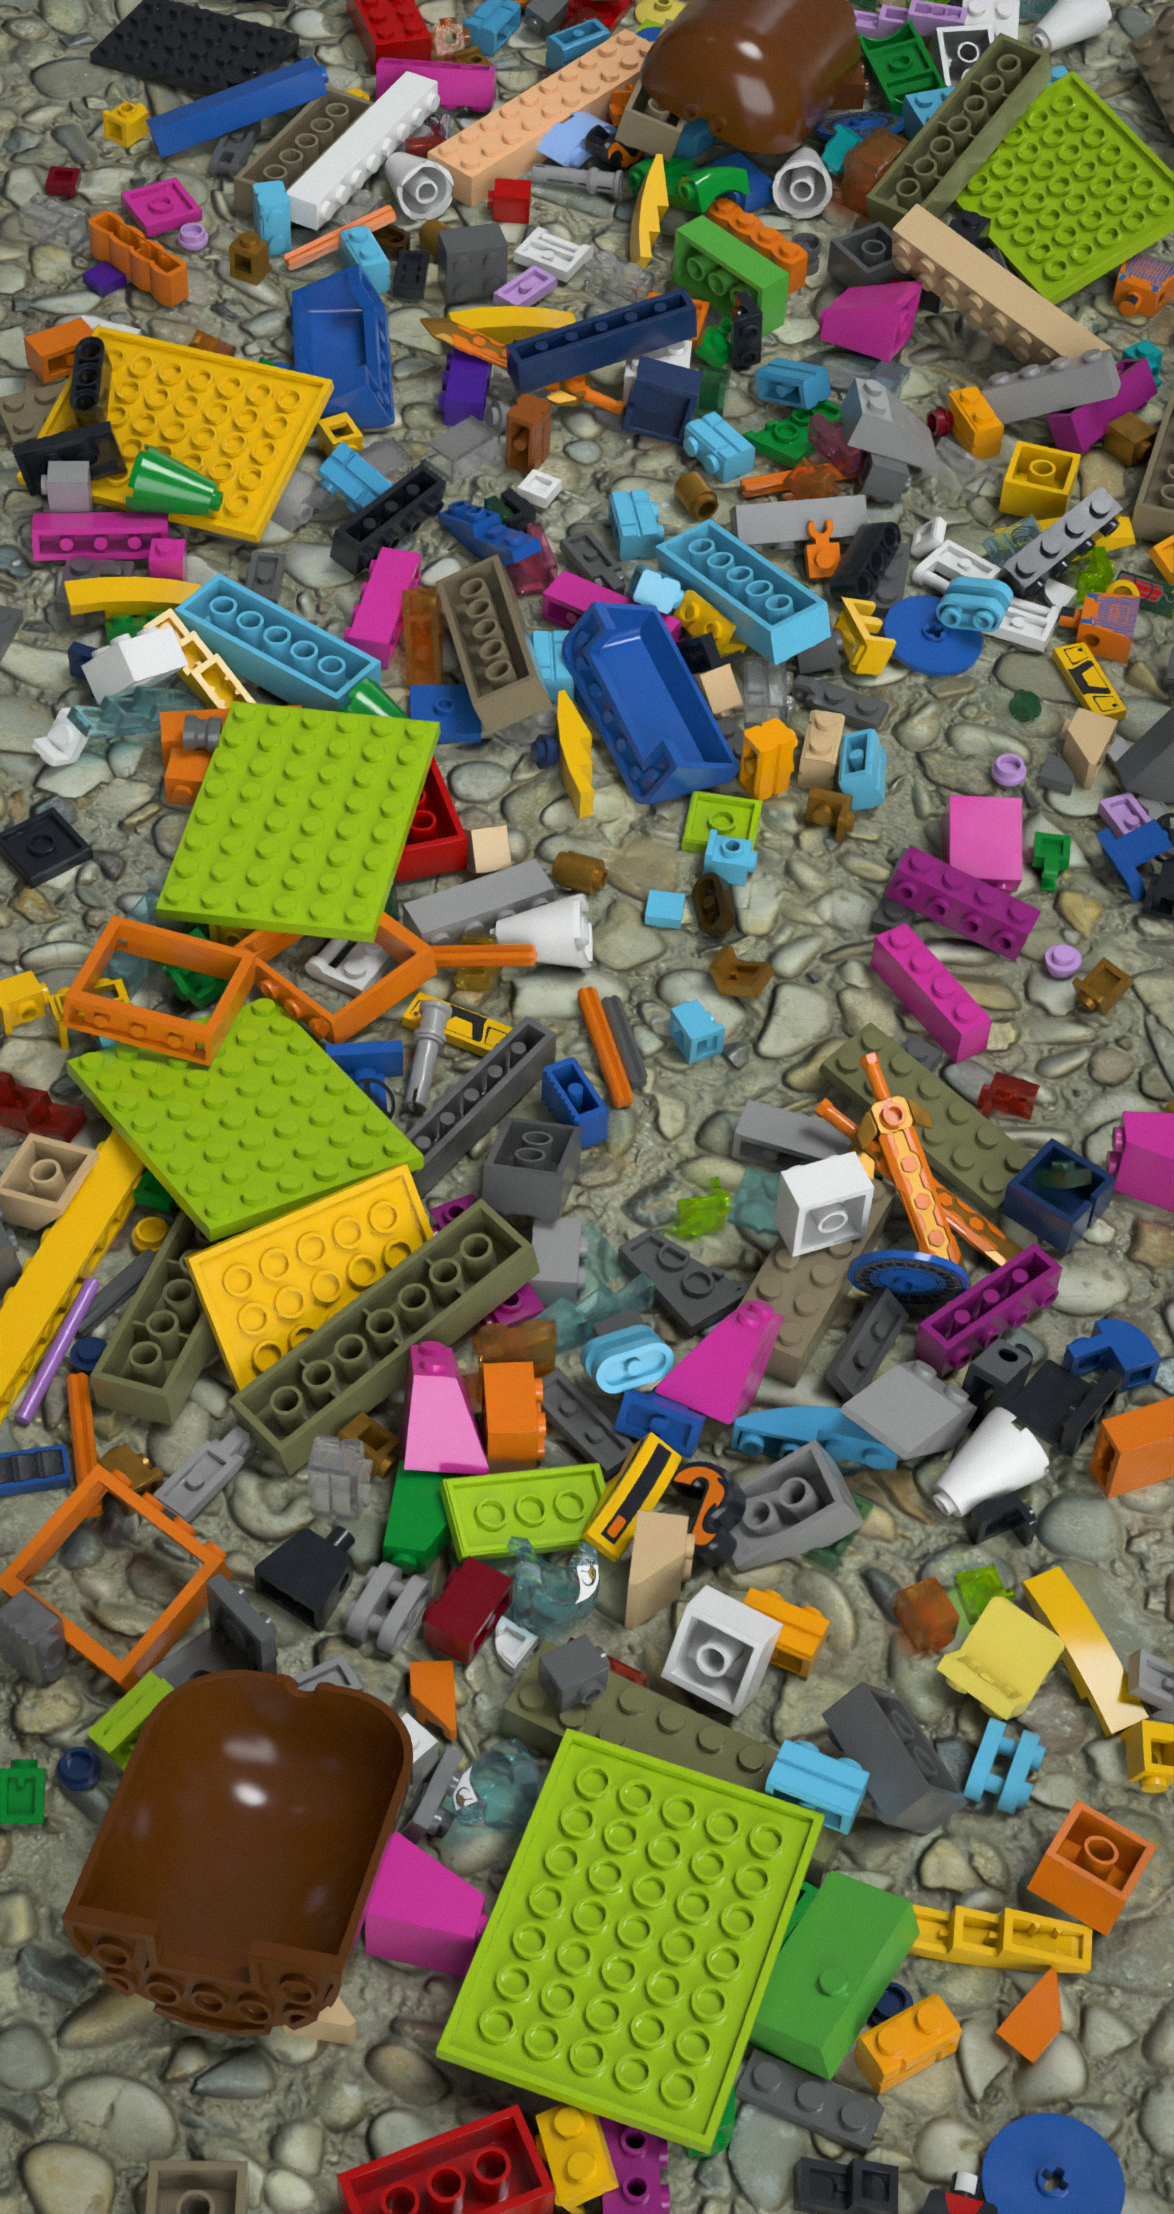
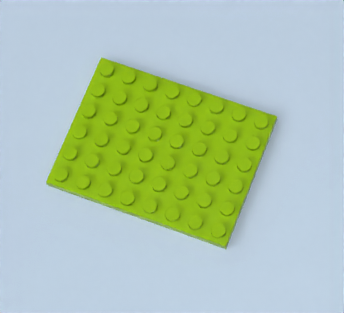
[952,71,1174,305]
[155,701,441,943]
[67,998,424,1242]
[436,1728,825,2155]

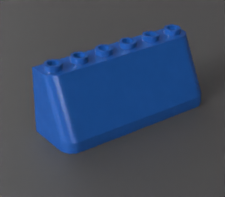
[289,263,395,430]
[562,602,741,805]

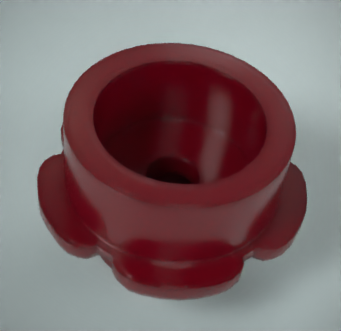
[926,406,954,438]

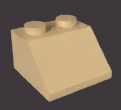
[0,1133,100,1231]
[624,1510,696,1630]

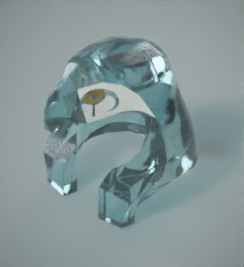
[507,1536,600,1628]
[451,1739,540,1833]

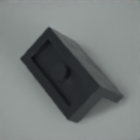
[675,632,743,674]

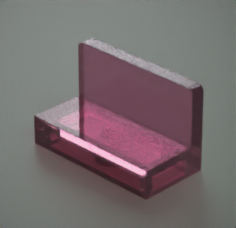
[807,412,869,479]
[506,522,558,597]

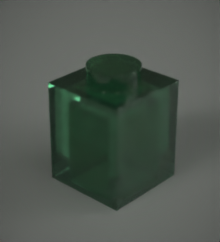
[693,365,731,418]

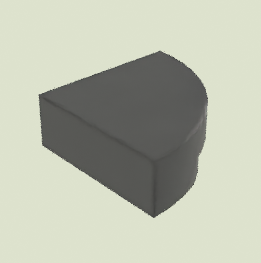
[593,406,627,434]
[1037,753,1074,794]

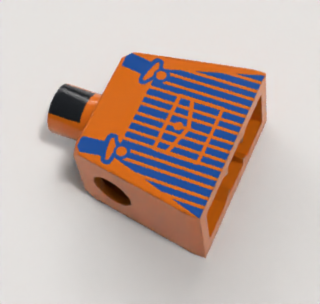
[1112,254,1174,317]
[1058,592,1141,664]

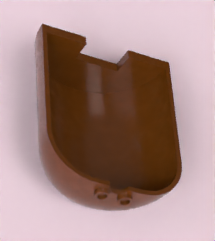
[640,0,861,154]
[62,1670,413,2036]

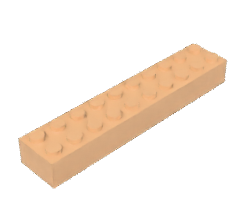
[428,29,653,208]

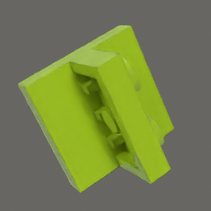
[86,1670,174,1772]

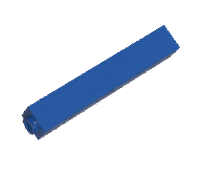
[146,56,329,158]

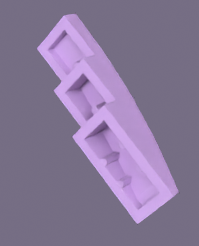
[854,0,968,38]

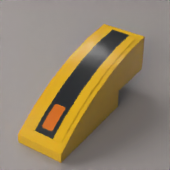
[581,1432,683,1563]

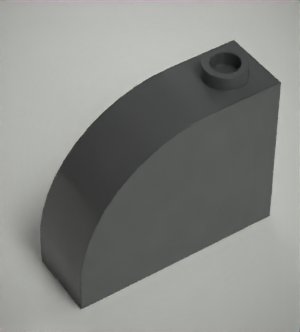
[1115,707,1174,803]

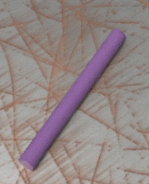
[15,1277,100,1425]

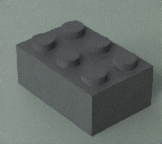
[481,1117,583,1221]
[821,1682,968,1835]

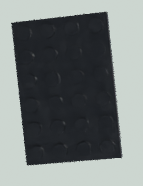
[90,0,299,95]

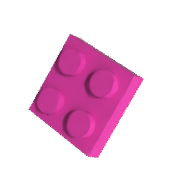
[120,177,203,237]

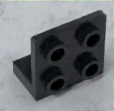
[1006,1359,1123,1458]

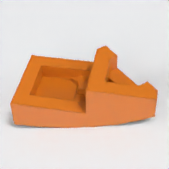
[609,84,635,126]
[410,1660,457,1740]
[996,1968,1064,2065]

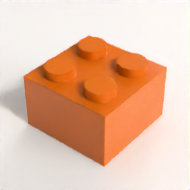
[481,1361,546,1474]
[1026,1799,1157,1937]

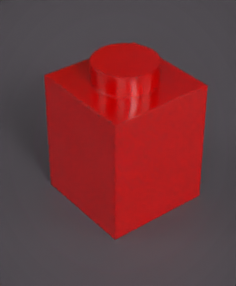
[487,178,532,224]

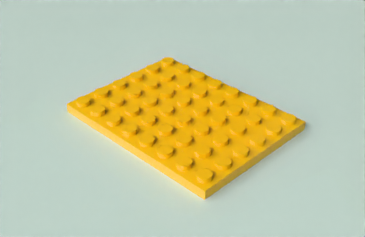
[16,325,334,543]

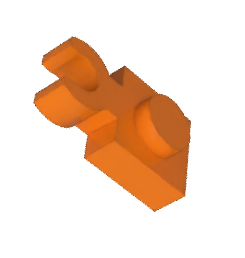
[804,519,841,580]

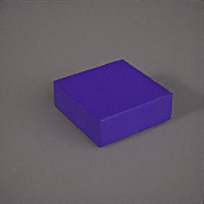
[82,261,127,297]

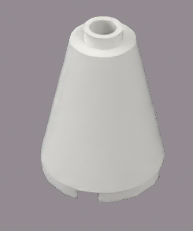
[1032,0,1112,53]
[772,148,833,219]
[384,152,454,221]
[490,893,593,968]
[933,1407,1049,1518]

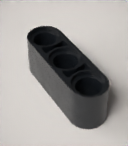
[70,336,112,428]
[829,521,901,602]

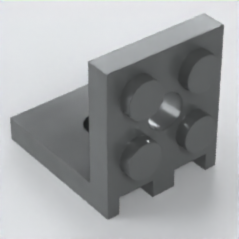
[140,1573,278,1689]

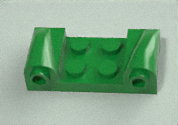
[858,21,948,116]
[627,155,750,213]

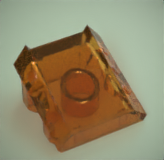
[472,1319,557,1404]

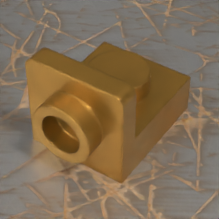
[805,786,857,844]

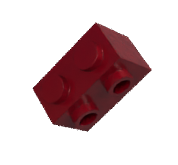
[421,1557,513,1666]

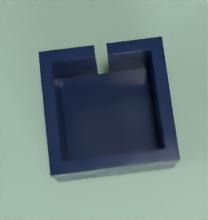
[621,356,703,446]
[1001,1138,1117,1254]

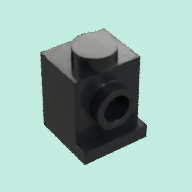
[1142,860,1174,921]

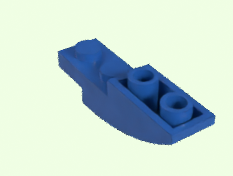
[437,500,542,567]

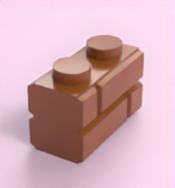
[505,393,552,474]

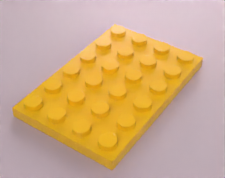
[184,1163,434,1393]

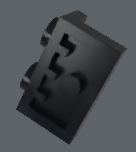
[730,291,763,370]

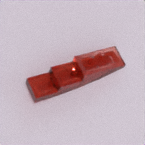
[0,1071,88,1143]

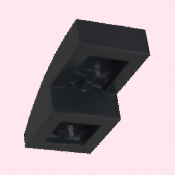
[794,2157,899,2214]

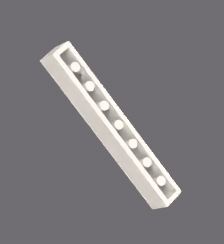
[287,71,440,231]

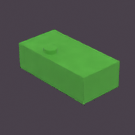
[672,215,790,337]
[749,1870,920,2081]

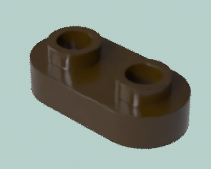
[372,224,410,258]
[692,872,735,938]

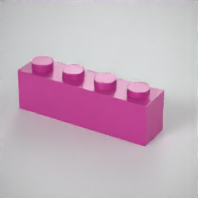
[376,57,497,112]
[31,512,170,561]
[343,547,421,669]
[542,570,681,641]
[870,923,992,1064]

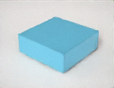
[644,889,685,929]

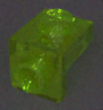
[1075,547,1115,600]
[675,1177,731,1236]
[953,1565,1015,1625]

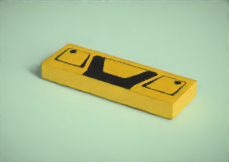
[1052,642,1127,720]
[402,991,513,1057]

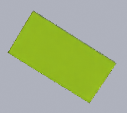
[439,1463,606,1563]

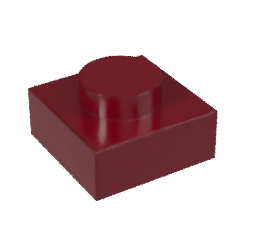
[45,166,81,197]

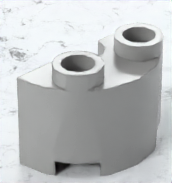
[270,469,336,533]

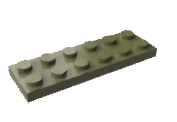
[819,1022,1033,1217]

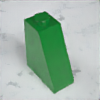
[383,1460,477,1574]

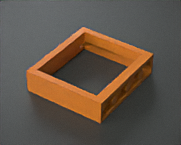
[233,912,437,1044]
[63,915,257,1066]
[0,1464,233,1693]

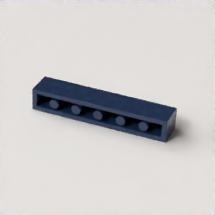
[506,288,697,394]

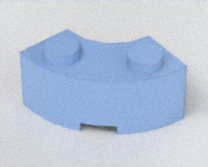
[536,111,617,169]

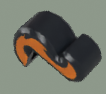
[585,124,645,172]
[669,1461,746,1567]

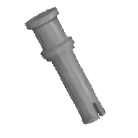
[531,163,624,198]
[402,1000,453,1113]

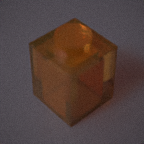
[893,1576,960,1654]

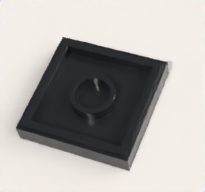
[0,807,94,889]

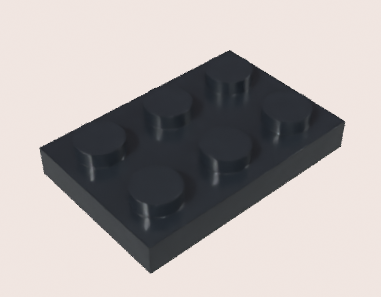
[12,421,127,496]

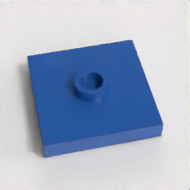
[410,685,481,743]

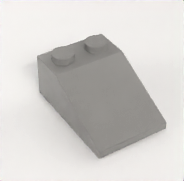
[929,24,995,87]
[840,377,939,471]
[840,1360,978,1460]
[729,1439,865,1571]

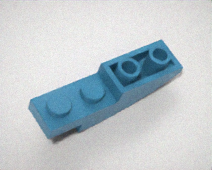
[731,1406,899,1471]

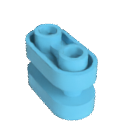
[936,576,1013,632]
[580,1325,674,1394]
[963,1717,1046,1815]

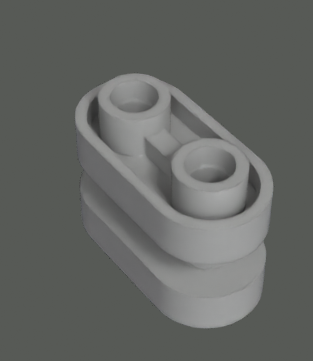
[342,1561,432,1656]

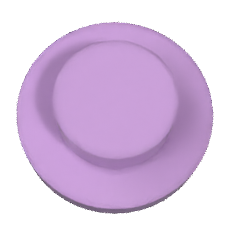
[178,222,208,251]
[991,754,1026,786]
[1044,944,1082,979]

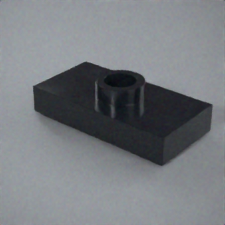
[393,250,430,299]

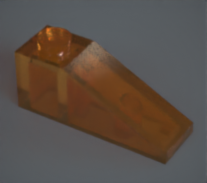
[402,587,444,690]

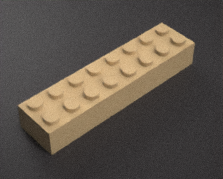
[892,204,1112,366]

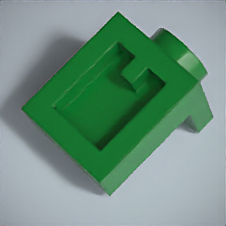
[0,1759,48,1824]

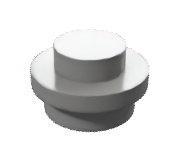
[485,400,511,433]

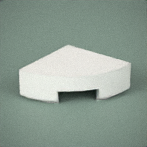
[1043,578,1078,608]
[495,1616,538,1676]

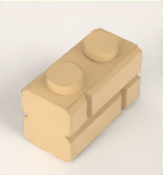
[797,710,845,791]

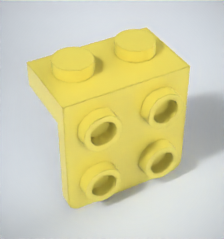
[936,1596,1065,1720]

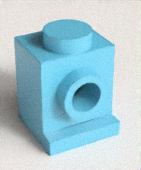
[703,829,758,886]
[669,999,725,1064]

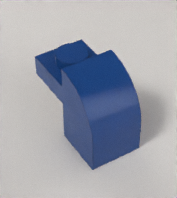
[1061,1319,1161,1394]

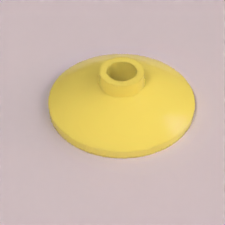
[635,0,686,25]

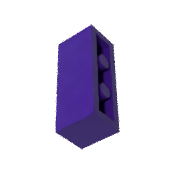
[438,348,492,429]

